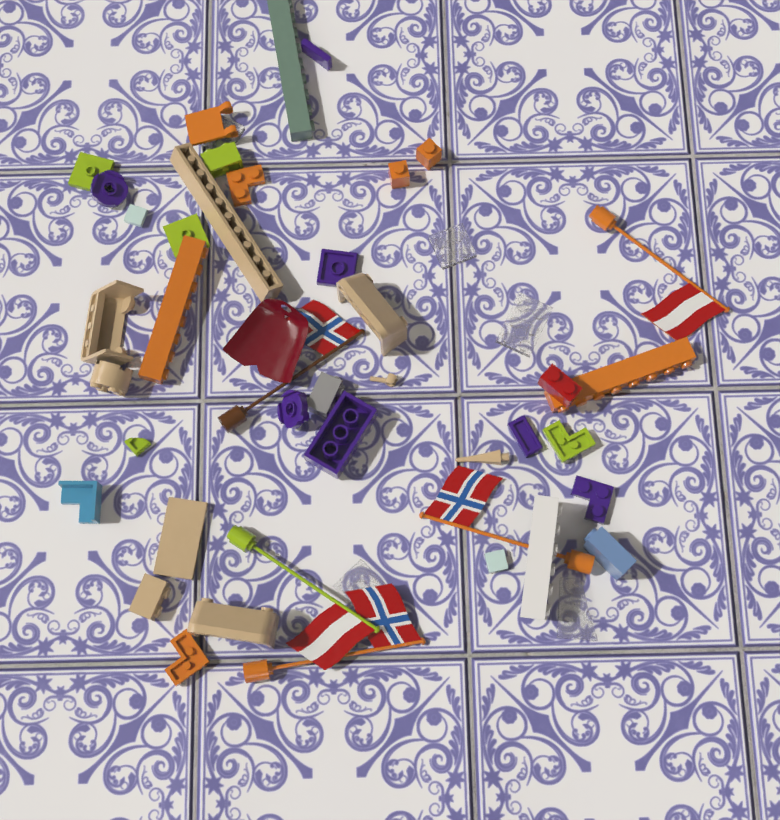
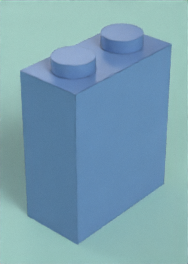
[582,526,637,580]

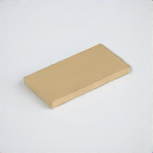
[153,497,208,580]

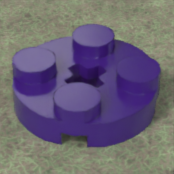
[90,170,128,208]
[277,390,309,429]

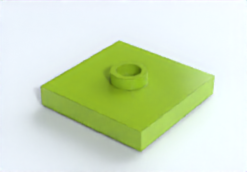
[68,152,115,192]
[162,213,210,258]

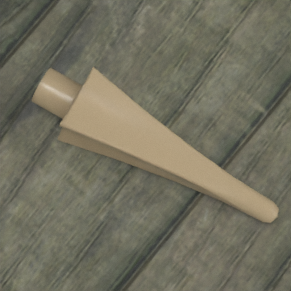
[455,449,509,465]

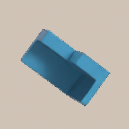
[58,481,103,524]

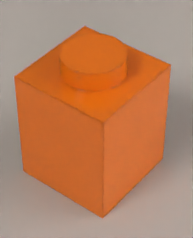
[416,137,442,171]
[388,160,410,189]

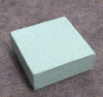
[124,204,148,228]
[484,549,508,573]

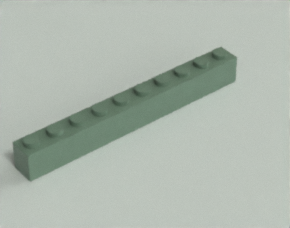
[267,0,315,142]

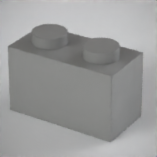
[307,371,345,418]

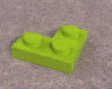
[542,420,596,463]

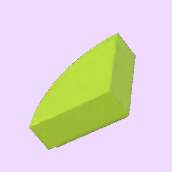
[124,438,152,457]

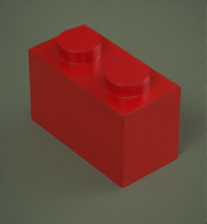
[538,363,582,408]

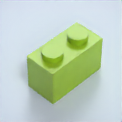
[200,142,244,179]

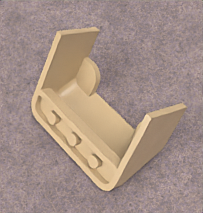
[336,272,408,356]
[81,280,144,365]
[187,598,280,649]

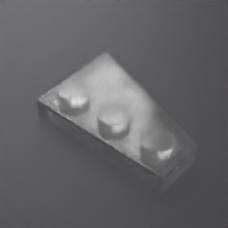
[557,577,598,641]

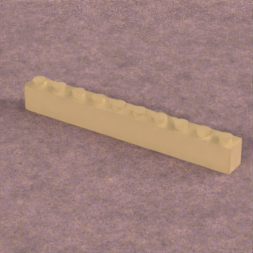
[170,142,284,302]

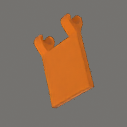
[184,101,238,146]

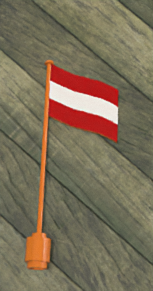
[589,205,730,341]

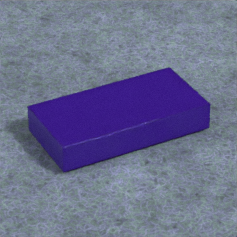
[301,38,332,71]
[507,415,543,458]

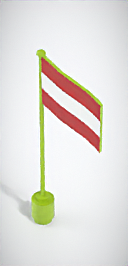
[227,525,380,670]

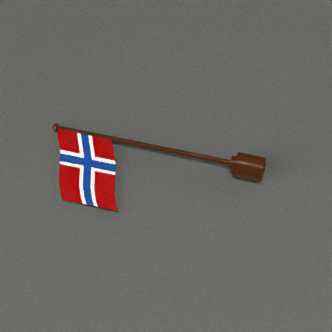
[217,299,366,433]

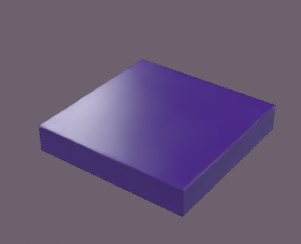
[316,249,358,287]

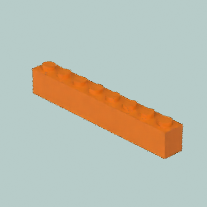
[138,235,209,385]
[544,337,696,413]

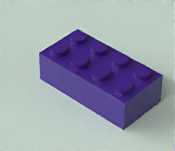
[304,390,378,479]

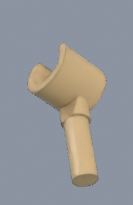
[370,373,398,387]

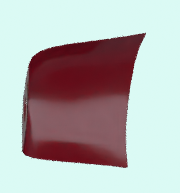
[222,299,309,383]

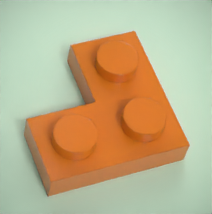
[226,164,265,207]
[164,629,210,687]

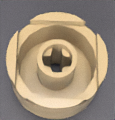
[89,360,133,397]

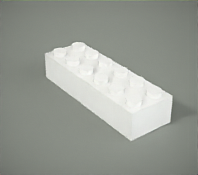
[520,495,563,620]

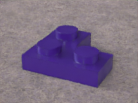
[570,475,614,525]

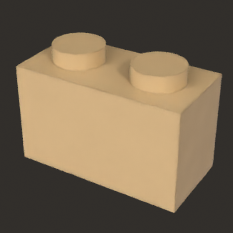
[128,573,171,621]

